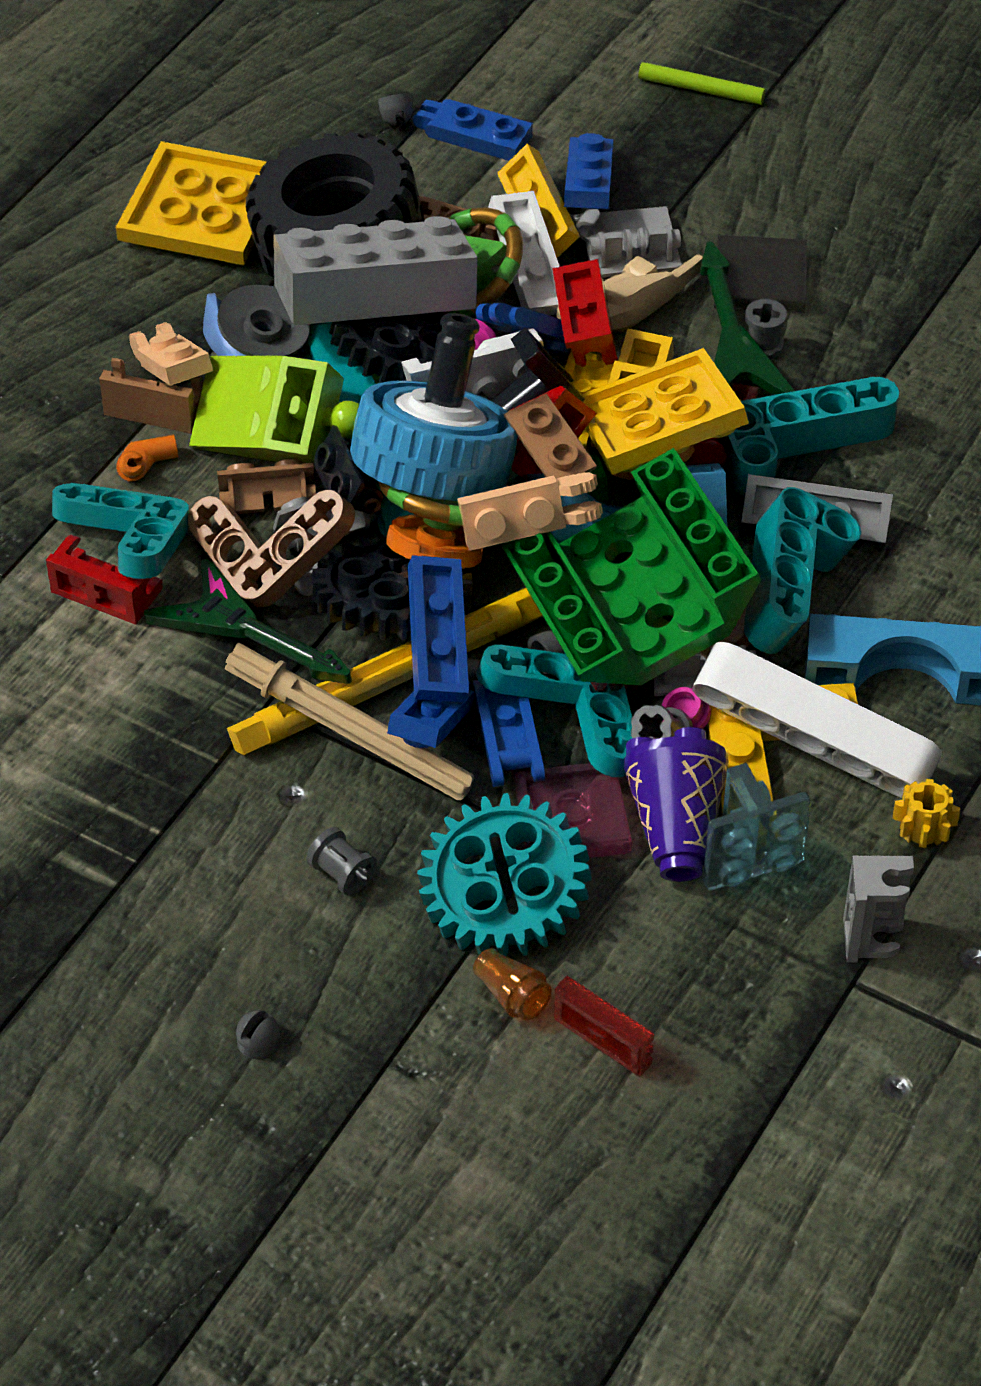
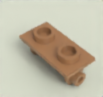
[504,394,597,478]
[217,459,316,514]

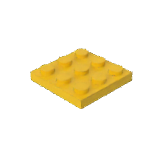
[116,141,266,265]
[582,348,749,475]

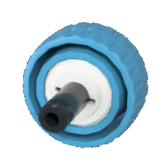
[350,313,518,501]

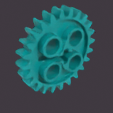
[417,793,592,959]

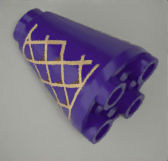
[624,727,729,882]

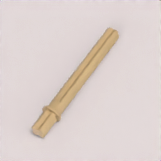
[225,643,474,800]

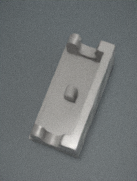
[843,856,914,963]

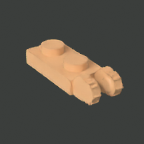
[129,322,213,386]
[457,472,603,551]

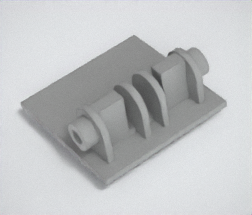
[580,206,682,277]

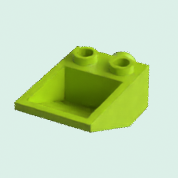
[189,356,359,468]

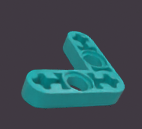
[52,483,189,579]
[476,645,632,777]

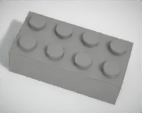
[274,216,477,325]

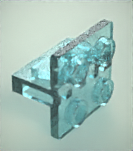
[703,763,812,891]

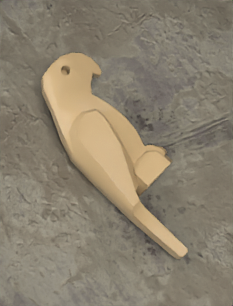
[557,254,703,332]

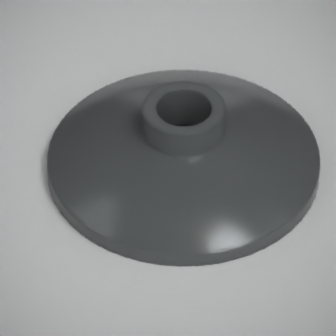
[217,284,310,357]

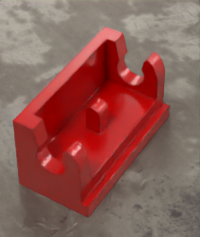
[552,259,618,367]
[46,535,163,625]

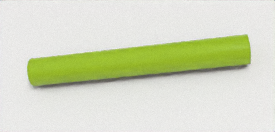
[638,62,766,105]

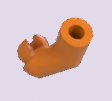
[116,435,178,481]

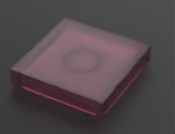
[513,763,632,858]

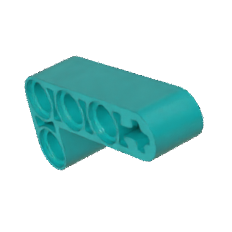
[719,377,899,497]
[744,487,861,654]

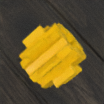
[892,779,960,848]

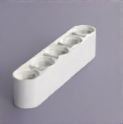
[692,642,942,798]

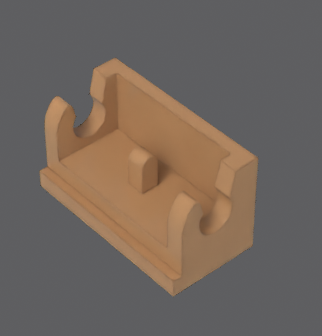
[99,358,204,434]

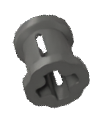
[745,299,787,360]
[631,705,693,739]
[306,827,377,896]

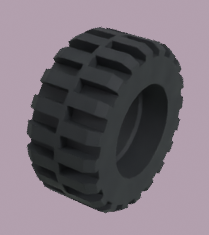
[245,132,424,278]

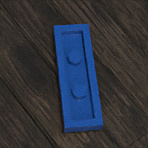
[564,133,613,209]
[408,555,469,703]

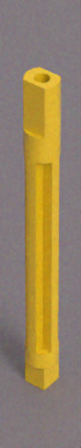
[227,587,543,755]

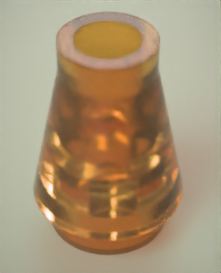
[473,948,552,1020]

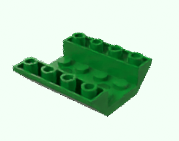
[501,448,761,685]

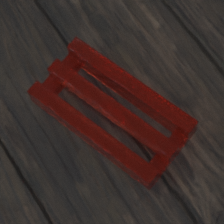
[554,976,655,1077]

